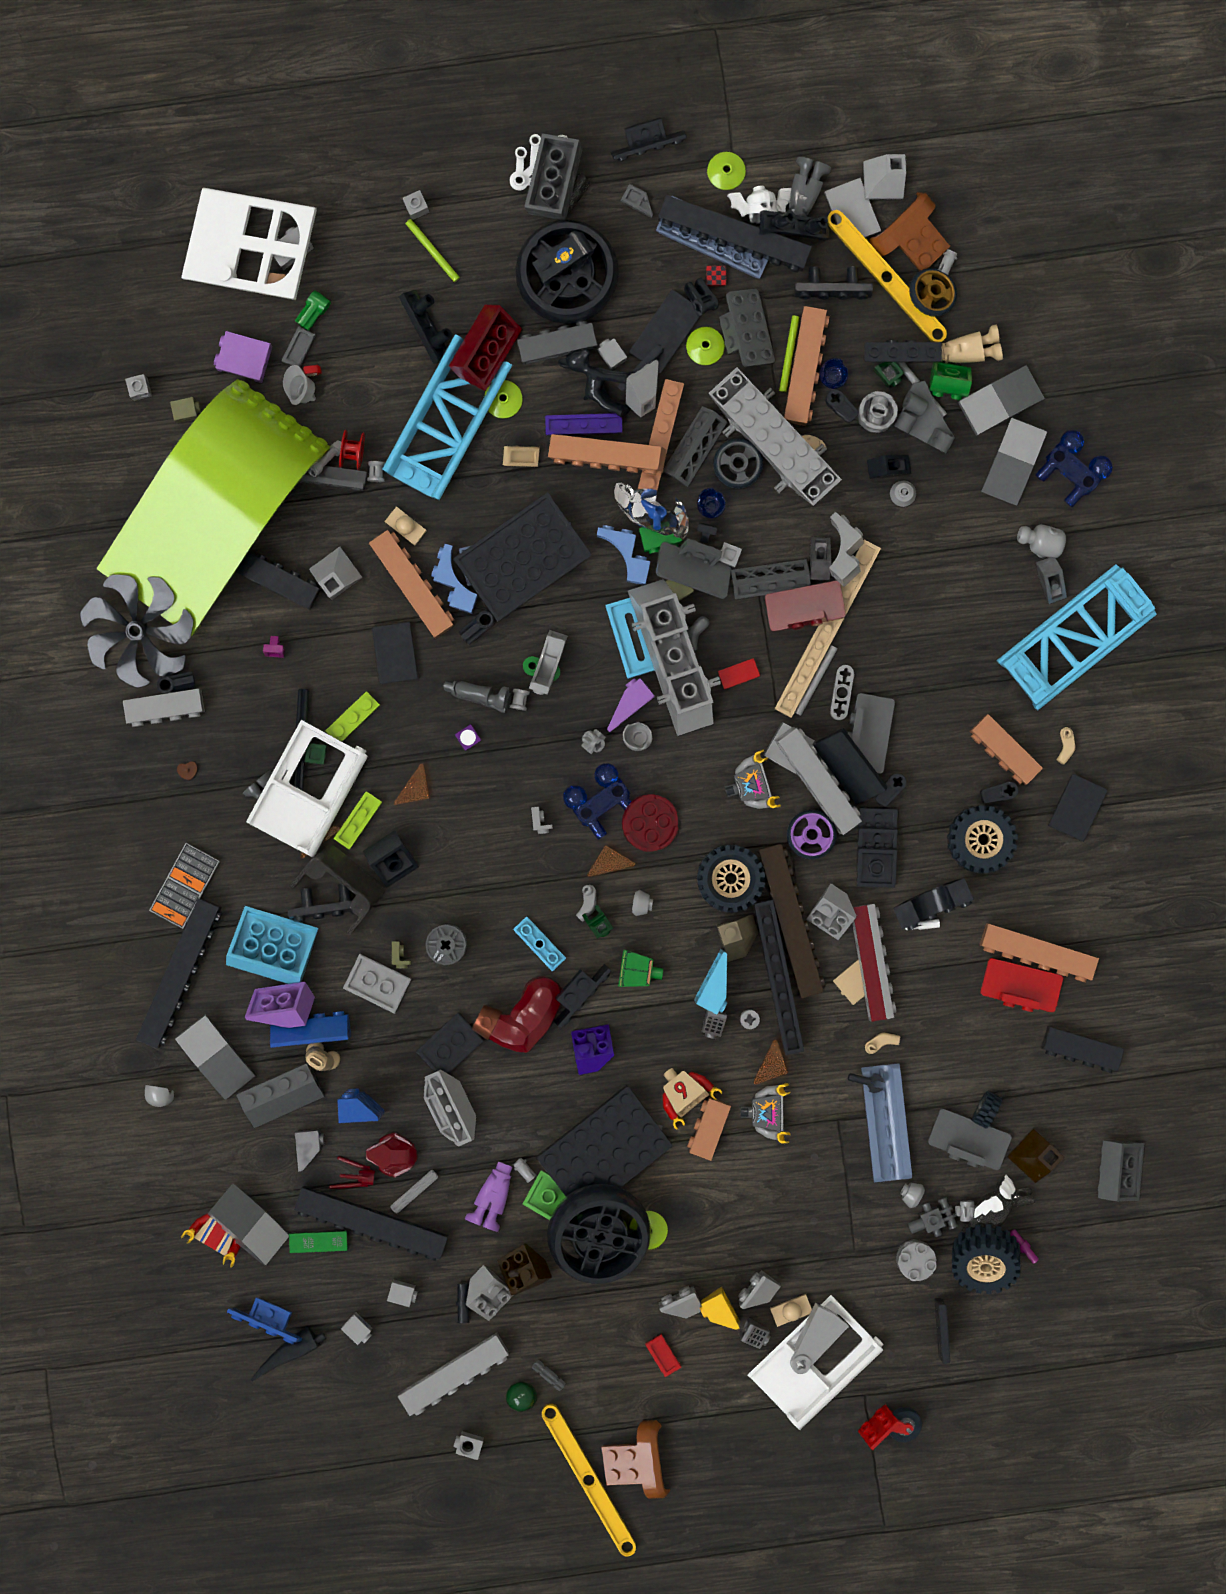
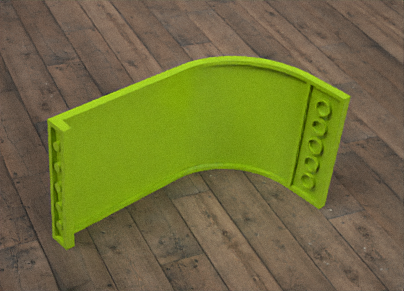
[97,379,330,636]

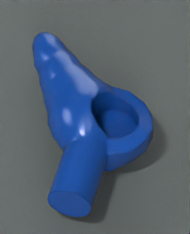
[641,499,667,530]

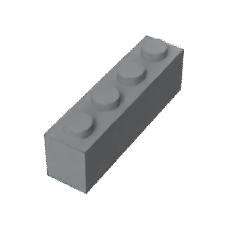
[123,689,205,727]

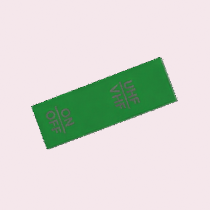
[289,1231,348,1253]

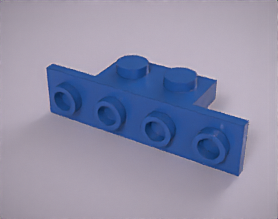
[227,1297,302,1344]

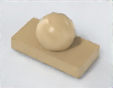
[503,446,539,467]
[385,507,427,545]
[770,1294,812,1327]

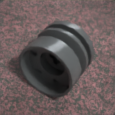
[426,924,468,965]

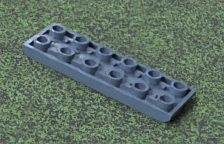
[656,196,768,279]
[861,1063,912,1182]

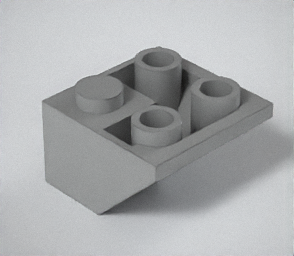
[863,154,906,199]
[626,360,658,417]
[309,547,363,600]
[806,884,856,940]
[466,1265,513,1321]
[738,1270,781,1309]
[659,1286,702,1318]

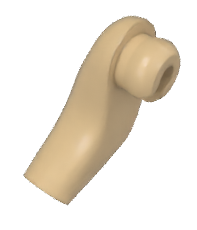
[1056,727,1075,765]
[865,1032,900,1054]

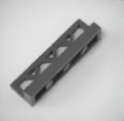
[663,406,727,487]
[299,466,367,492]
[731,559,811,599]

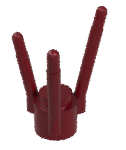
[329,1156,375,1189]

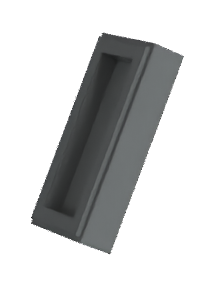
[281,326,316,367]

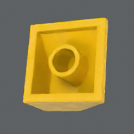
[700,1287,740,1330]

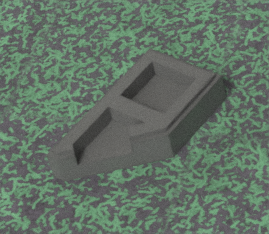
[620,184,653,218]

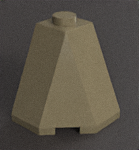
[716,914,759,962]

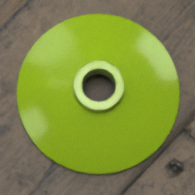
[707,152,745,190]
[686,327,724,365]
[484,380,522,418]
[629,1211,668,1249]

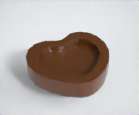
[177,761,198,780]

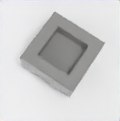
[719,542,742,568]

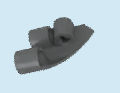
[894,381,955,454]

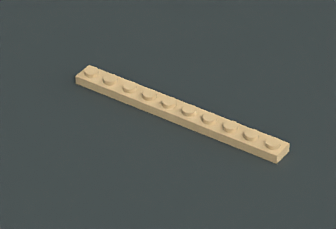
[775,540,881,718]

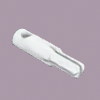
[905,919,940,930]

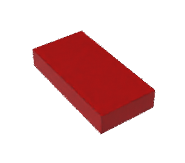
[718,658,760,689]
[645,1333,681,1377]

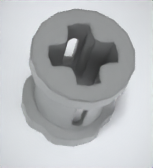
[367,461,385,482]
[509,689,530,711]

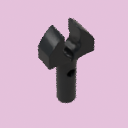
[848,1073,885,1093]

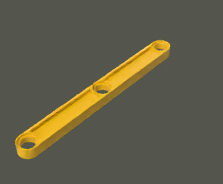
[827,210,947,342]
[542,1403,636,1556]

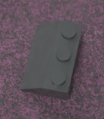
[1098,1140,1144,1202]

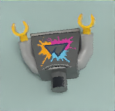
[724,750,781,809]
[740,1083,791,1143]

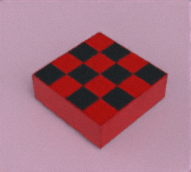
[706,266,726,286]

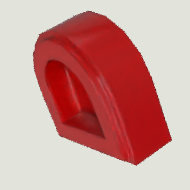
[302,365,322,377]

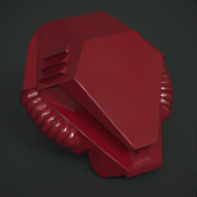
[366,1133,417,1178]

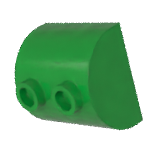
[929,362,972,400]

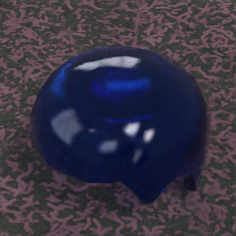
[819,358,848,389]
[697,488,726,519]

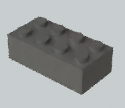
[525,133,583,220]

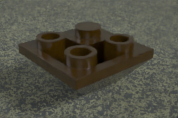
[1007,1129,1065,1183]
[497,1244,552,1296]

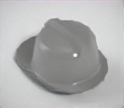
[283,365,316,405]

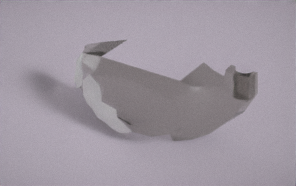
[614,483,689,539]
[962,1175,1016,1234]

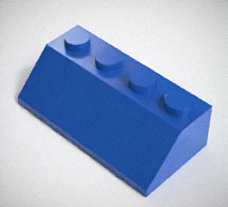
[270,1011,351,1048]
[337,1088,384,1123]

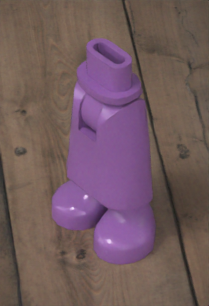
[465,1162,512,1232]

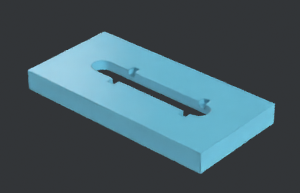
[605,598,655,679]

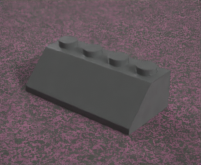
[237,1063,325,1128]

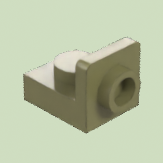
[392,941,412,968]

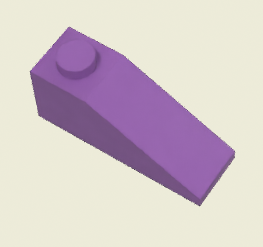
[607,678,654,733]

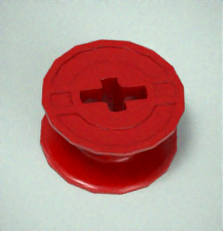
[339,430,365,471]

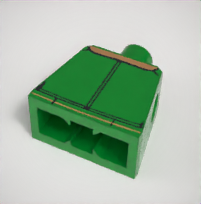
[618,950,664,987]

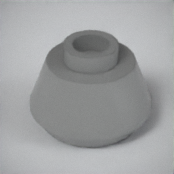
[890,481,916,507]
[632,890,653,916]
[900,1183,925,1208]

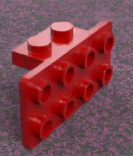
[981,958,1063,1012]

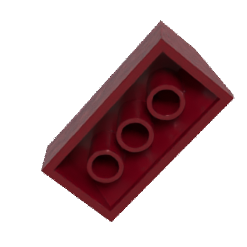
[449,305,522,391]

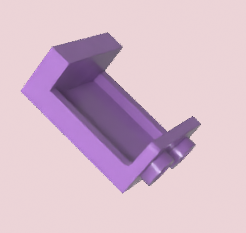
[214,331,272,383]

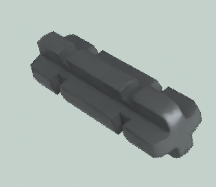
[532,1360,566,1391]

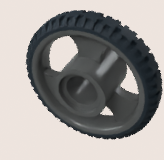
[713,439,763,488]

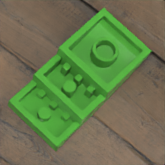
[523,1170,606,1231]

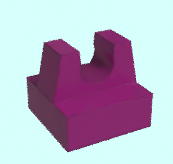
[263,636,285,658]

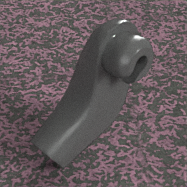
[687,616,710,650]

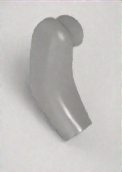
[576,885,596,922]

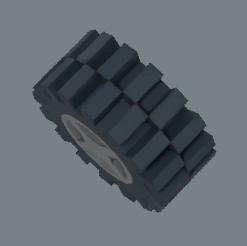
[972,1091,1002,1129]

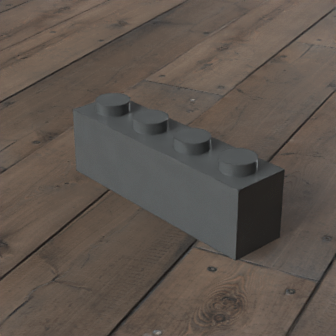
[517,321,597,365]

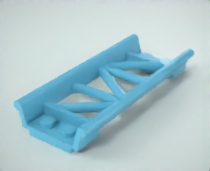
[382,334,512,500]
[997,564,1157,711]

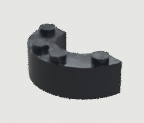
[893,878,974,931]

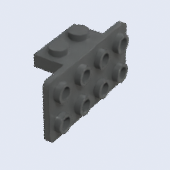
[719,289,775,367]
[656,538,731,599]
[848,693,895,774]
[928,1109,1012,1170]

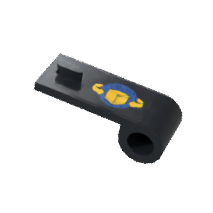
[533,231,594,283]

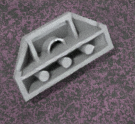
[424,1070,476,1146]

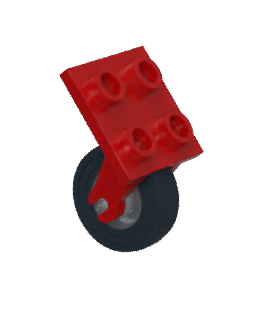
[858,1404,922,1450]

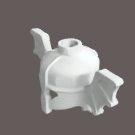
[727,186,791,224]

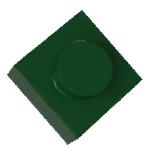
[305,743,327,765]

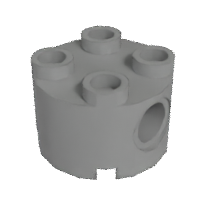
[858,391,898,433]
[896,1239,937,1281]

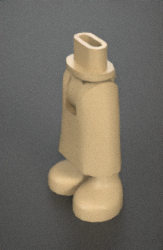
[941,325,1003,363]
[306,1042,340,1071]

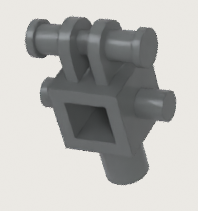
[908,1197,958,1237]

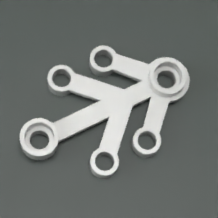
[510,134,568,191]

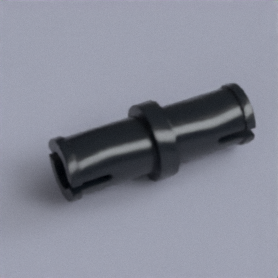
[456,1283,470,1323]

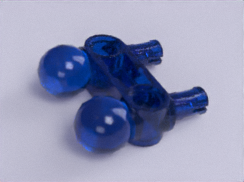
[1036,430,1113,507]
[563,763,632,840]

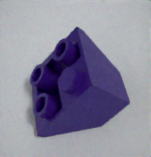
[571,1024,614,1075]

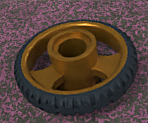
[909,268,957,317]

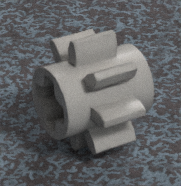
[581,729,606,754]
[955,1200,978,1221]

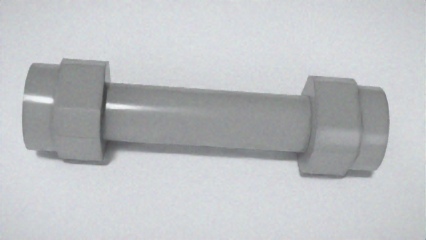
[308,440,341,477]

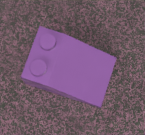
[245,982,315,1028]

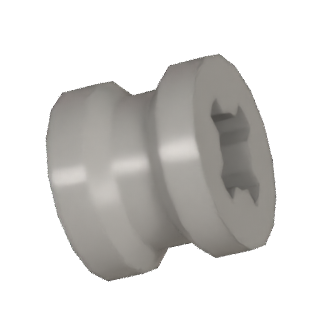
[740,1009,760,1029]

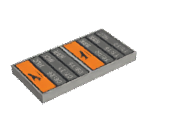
[149,843,220,929]

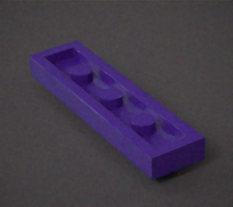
[545,413,622,436]

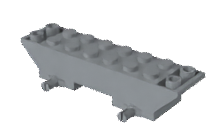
[709,367,842,506]
[628,579,721,736]

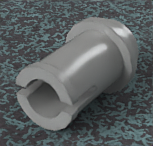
[937,249,957,275]
[513,1158,537,1183]

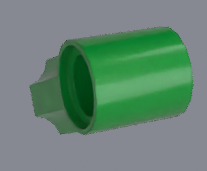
[295,290,331,331]

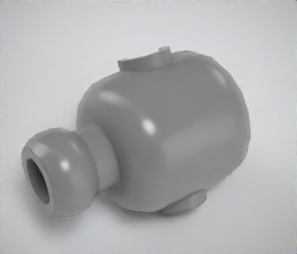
[1017,524,1066,558]

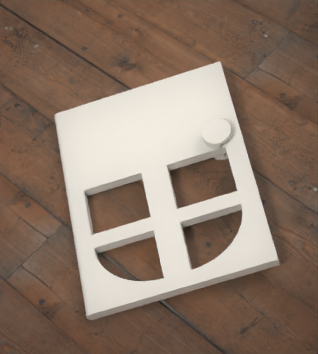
[181,188,317,300]

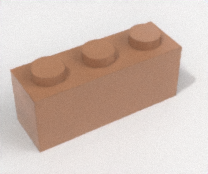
[687,1097,731,1161]

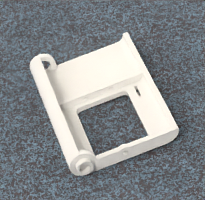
[246,720,368,858]
[748,1295,884,1430]

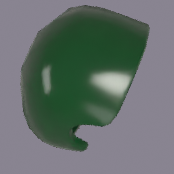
[506,1382,537,1412]

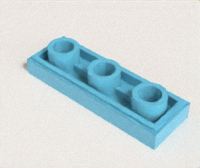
[513,917,566,971]

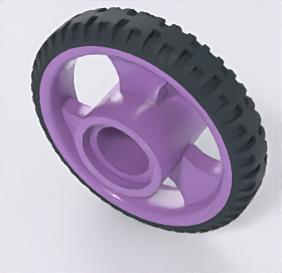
[787,810,837,859]

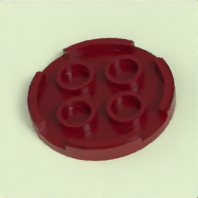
[622,794,678,852]

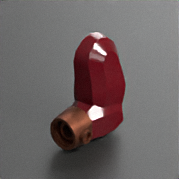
[472,976,562,1053]

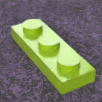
[325,691,380,742]
[334,791,382,850]

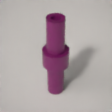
[1010,1229,1039,1264]

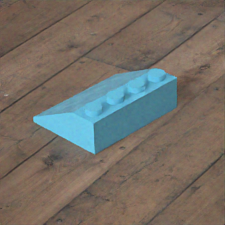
[226,906,318,984]
[694,949,727,1015]

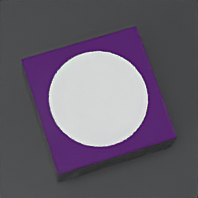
[455,725,481,751]

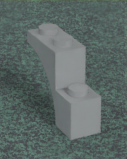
[829,512,864,587]
[529,630,568,695]

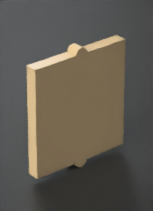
[833,959,865,1005]

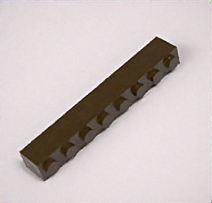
[758,844,826,998]

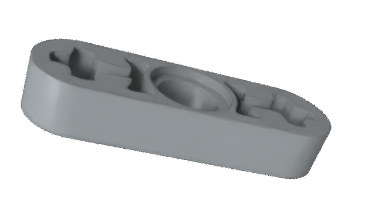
[830,665,854,720]

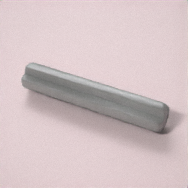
[391,1170,438,1214]

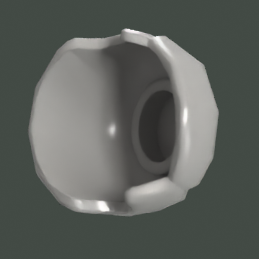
[623,722,653,751]
[144,1085,174,1107]

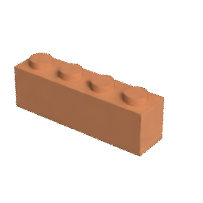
[970,714,1043,785]

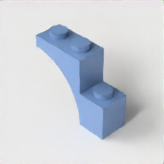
[597,525,650,585]
[431,544,478,614]

